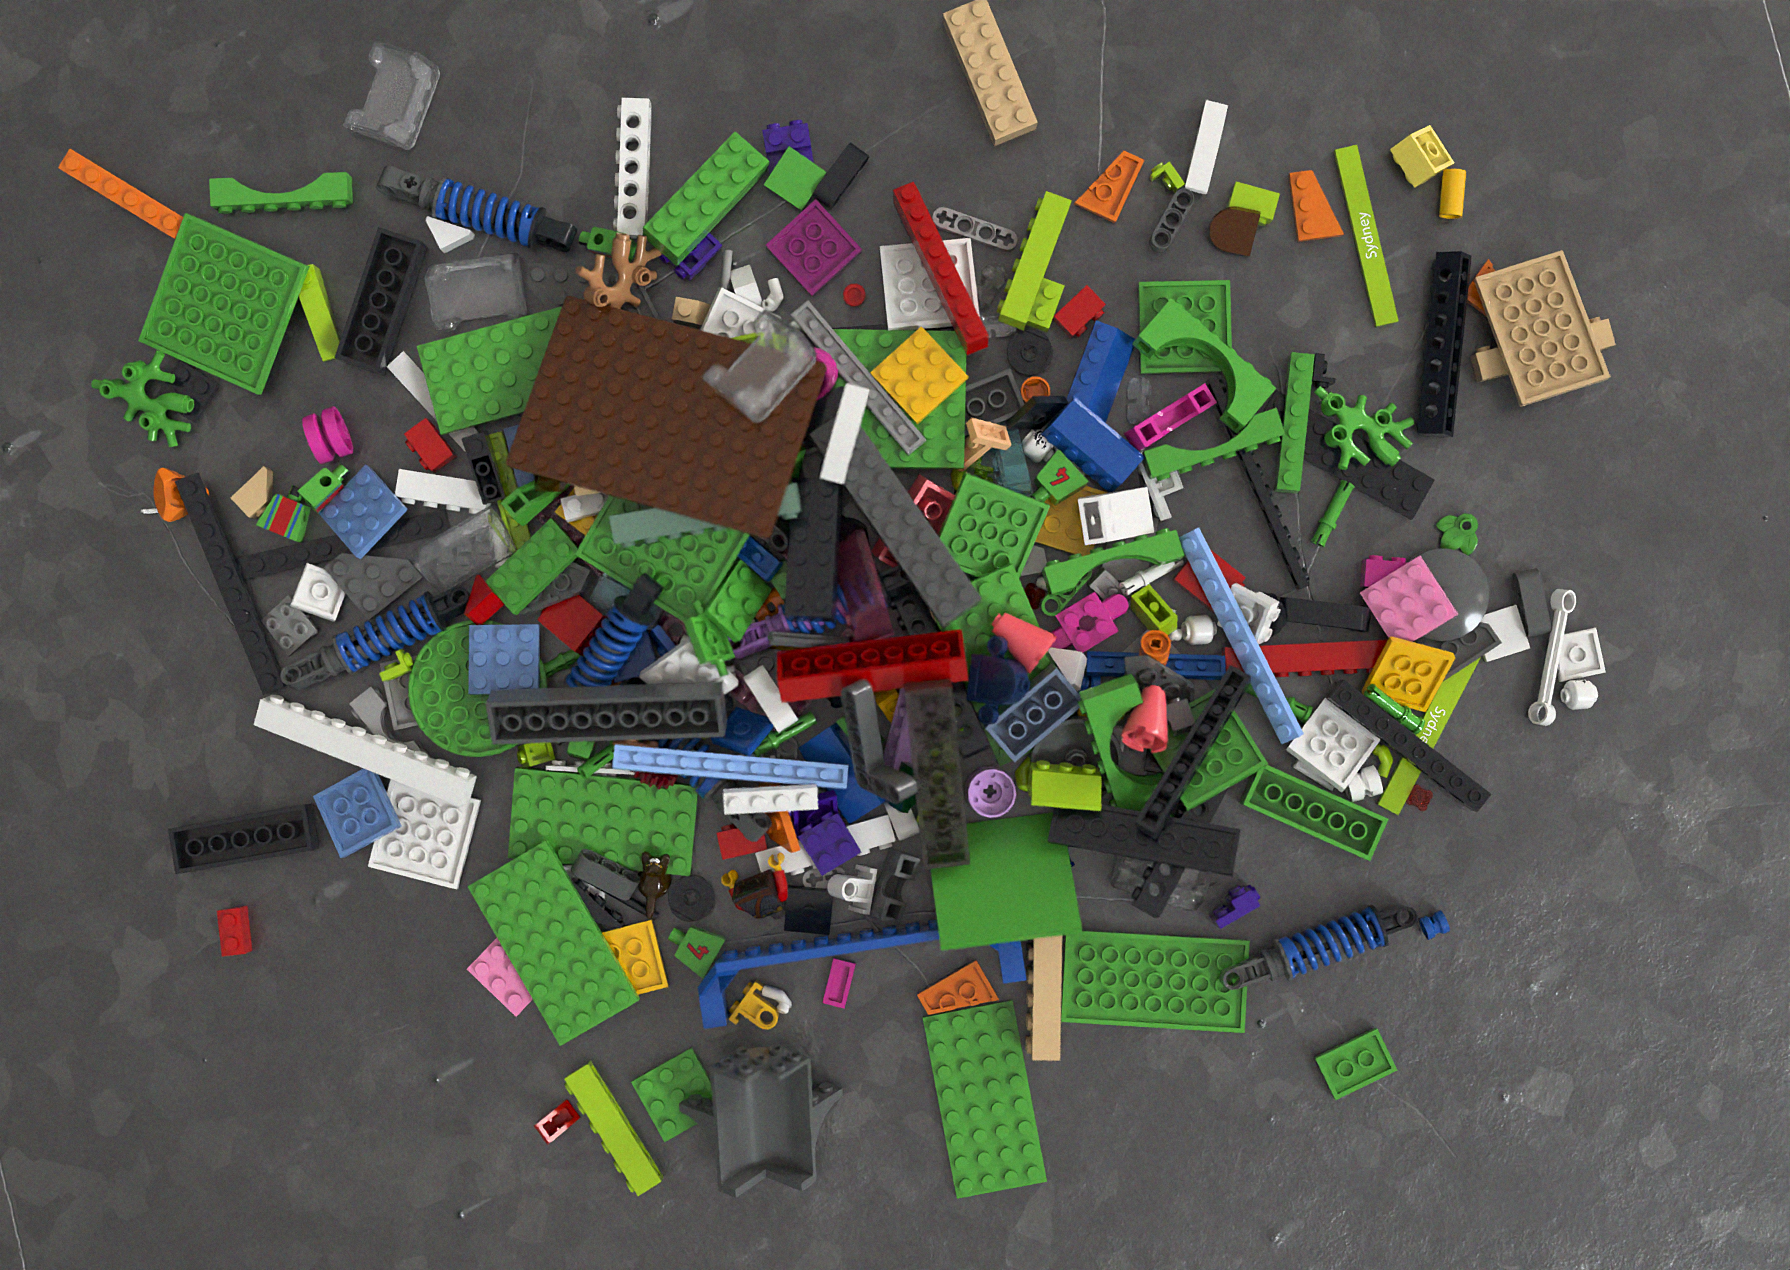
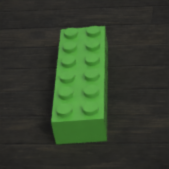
[643,132,769,266]
[1239,765,1389,861]

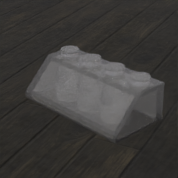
[413,506,517,594]

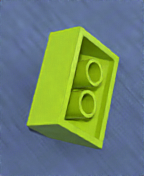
[1027,760,1101,811]

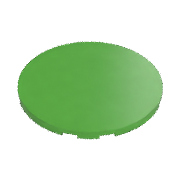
[408,620,548,757]

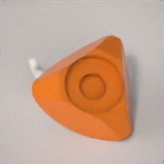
[141,468,209,522]

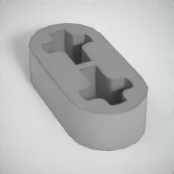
[803,866,846,889]

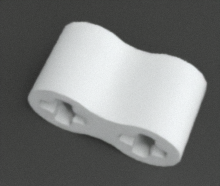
[883,800,921,841]

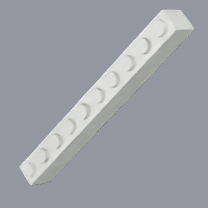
[254,695,477,806]

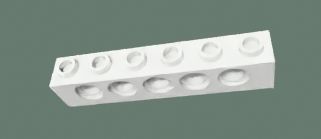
[613,98,651,239]

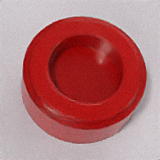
[843,283,866,307]

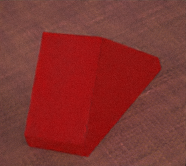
[464,575,504,625]
[534,1100,581,1145]

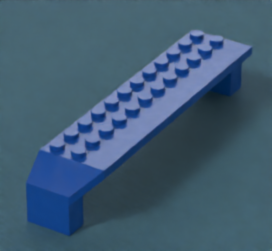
[698,919,1026,1029]

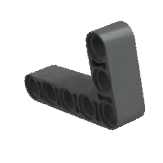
[841,679,917,804]

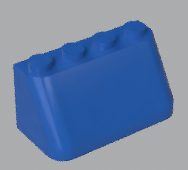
[798,722,886,824]

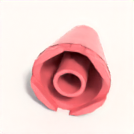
[991,613,1057,674]
[1121,685,1168,753]

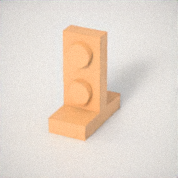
[956,418,1012,472]

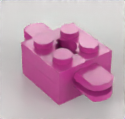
[1050,592,1128,653]

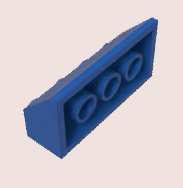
[1066,320,1135,423]
[1041,397,1145,493]

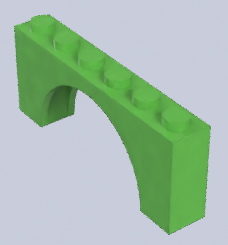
[1132,298,1276,434]
[1077,674,1163,811]

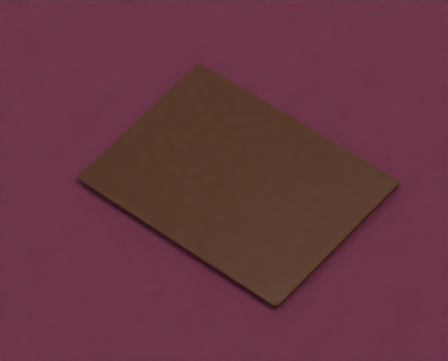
[506,296,827,539]

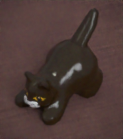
[638,852,672,919]

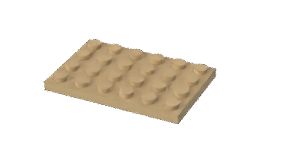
[1474,250,1610,407]

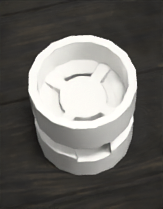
[1345,765,1383,803]

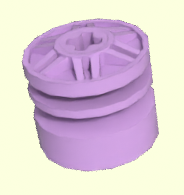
[964,766,1016,818]

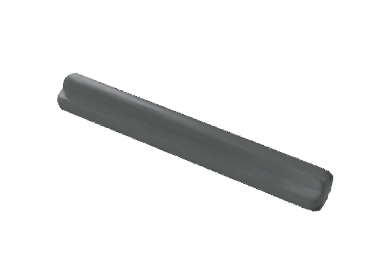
[767,631,851,648]

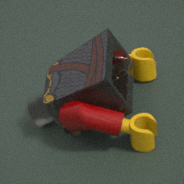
[721,852,788,920]

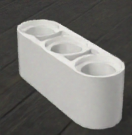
[743,665,798,732]

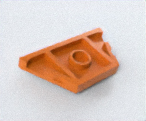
[758,782,801,853]

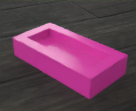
[822,958,856,1009]

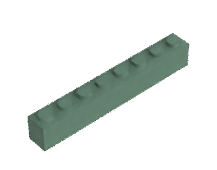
[609,483,802,547]

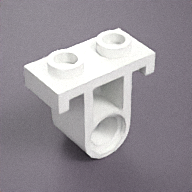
[827,865,877,915]

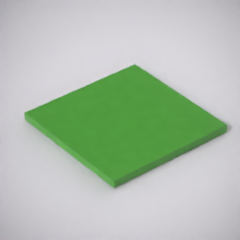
[925,813,1082,951]

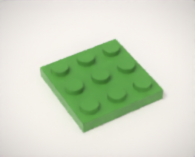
[631,1047,712,1142]

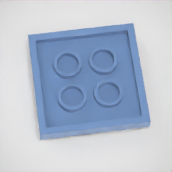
[319,464,408,559]
[468,624,540,695]
[313,768,402,858]

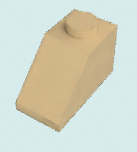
[672,297,711,328]
[231,466,273,519]

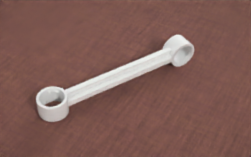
[1528,589,1576,726]

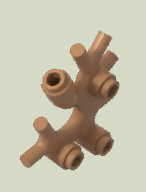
[575,233,662,309]

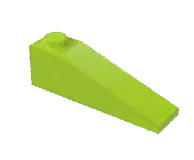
[299,264,341,362]

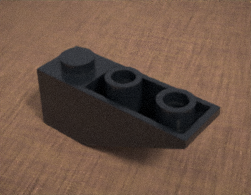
[462,430,506,505]
[571,877,625,929]

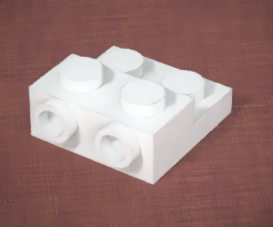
[1217,583,1280,644]

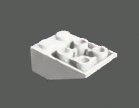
[1078,487,1154,545]

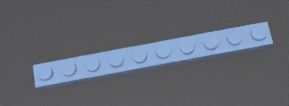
[1179,528,1304,744]
[613,745,848,789]

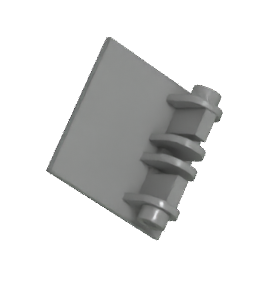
[261,594,319,657]

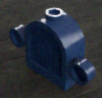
[966,636,1030,725]

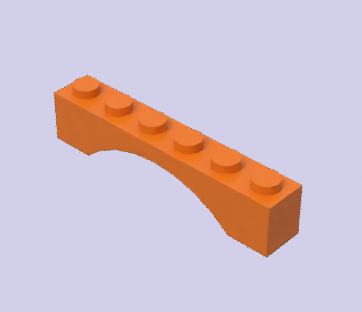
[58,149,183,239]

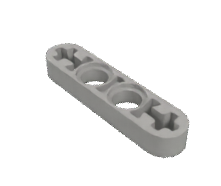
[932,207,1017,252]

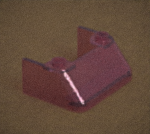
[838,528,894,642]

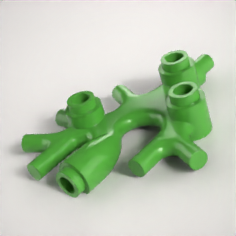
[91,351,194,447]
[1314,386,1414,470]

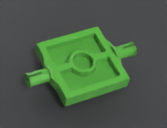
[684,600,735,677]

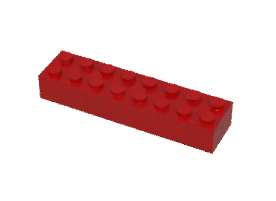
[777,629,968,703]

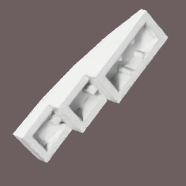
[1184,100,1228,195]
[820,383,870,484]

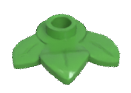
[1436,513,1478,555]

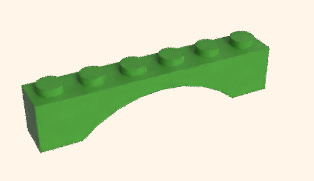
[209,172,353,214]
[1274,352,1315,494]
[1142,408,1285,481]
[501,480,571,527]
[1042,528,1184,597]

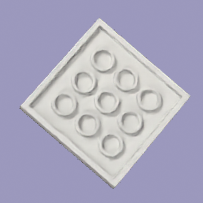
[880,238,980,331]
[368,779,481,889]

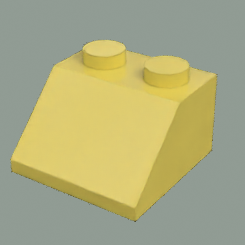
[1390,125,1454,188]

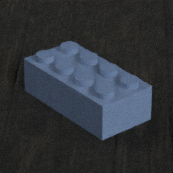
[983,663,1081,762]

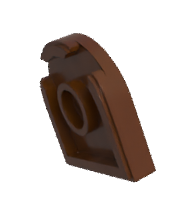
[1210,206,1261,256]

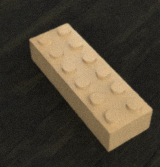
[942,0,1038,146]
[1025,935,1062,1061]

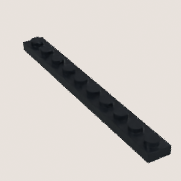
[1205,376,1310,590]
[175,473,287,695]
[234,509,451,581]

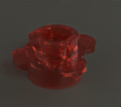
[1024,583,1045,610]
[1406,784,1433,811]

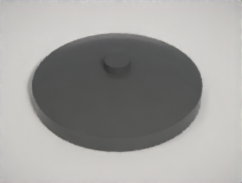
[1409,548,1489,641]
[1030,716,1123,797]

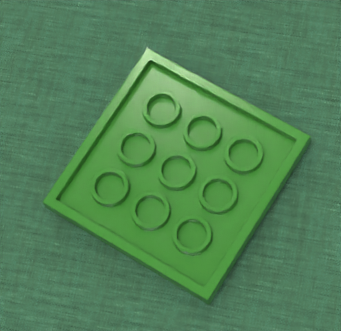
[1138,280,1232,374]
[938,472,1050,578]
[1149,688,1268,811]

